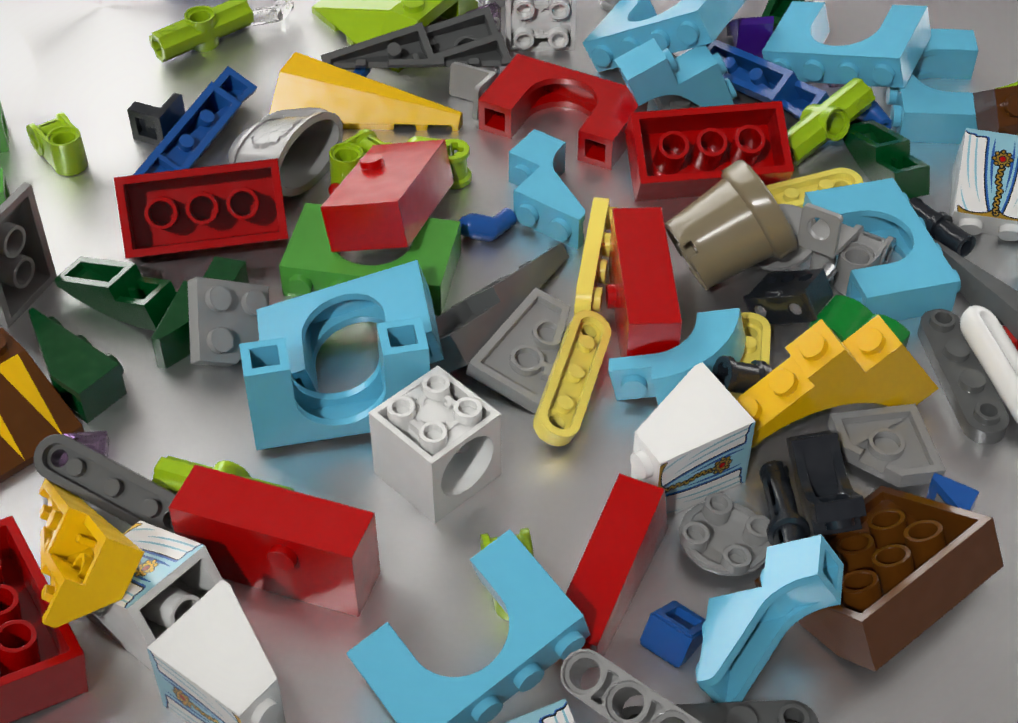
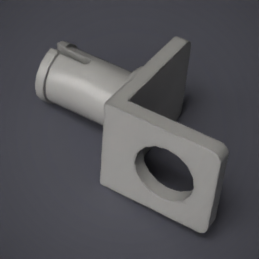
[449,61,500,120]
[797,203,858,280]

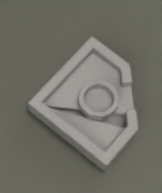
[188,277,269,367]
[828,403,946,488]

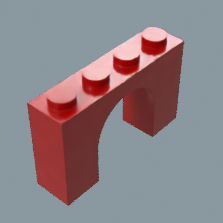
[478,54,648,170]

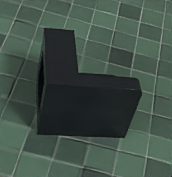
[127,93,185,145]

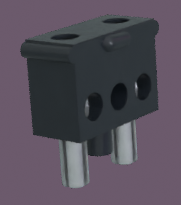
[743,262,837,325]

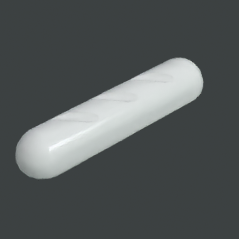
[960,305,1018,424]

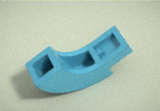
[608,308,746,406]

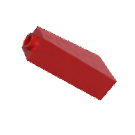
[566,473,668,657]

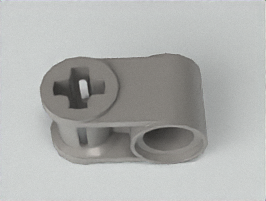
[833,224,896,295]

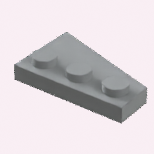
[466,287,571,414]

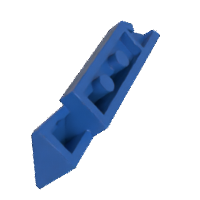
[692,39,829,120]
[133,66,257,175]

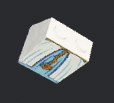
[949,128,1018,241]
[630,362,756,518]
[85,520,222,672]
[147,579,286,723]

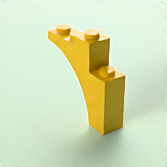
[736,314,939,448]

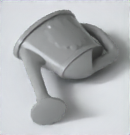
[228,107,343,197]

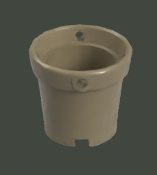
[664,160,797,291]

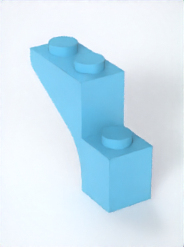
[614,38,737,107]
[509,129,585,250]
[696,534,844,703]

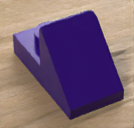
[726,16,774,59]

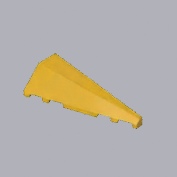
[269,52,463,131]
[39,478,144,628]

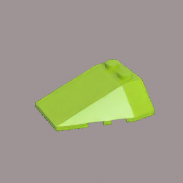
[311,0,478,73]

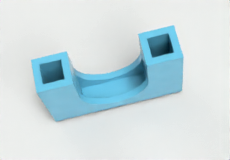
[582,0,746,72]
[762,1,931,88]
[886,29,979,144]
[803,178,961,321]
[256,260,444,392]
[239,317,430,450]
[346,529,590,723]

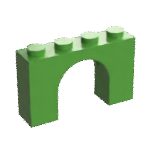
[279,203,461,316]

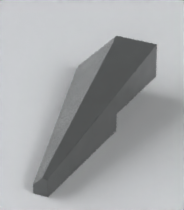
[320,6,512,68]
[933,239,1018,340]
[430,243,569,373]

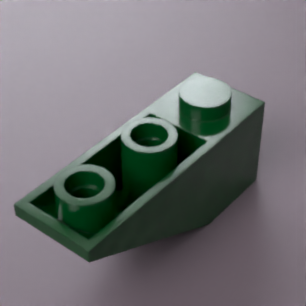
[28,307,127,424]

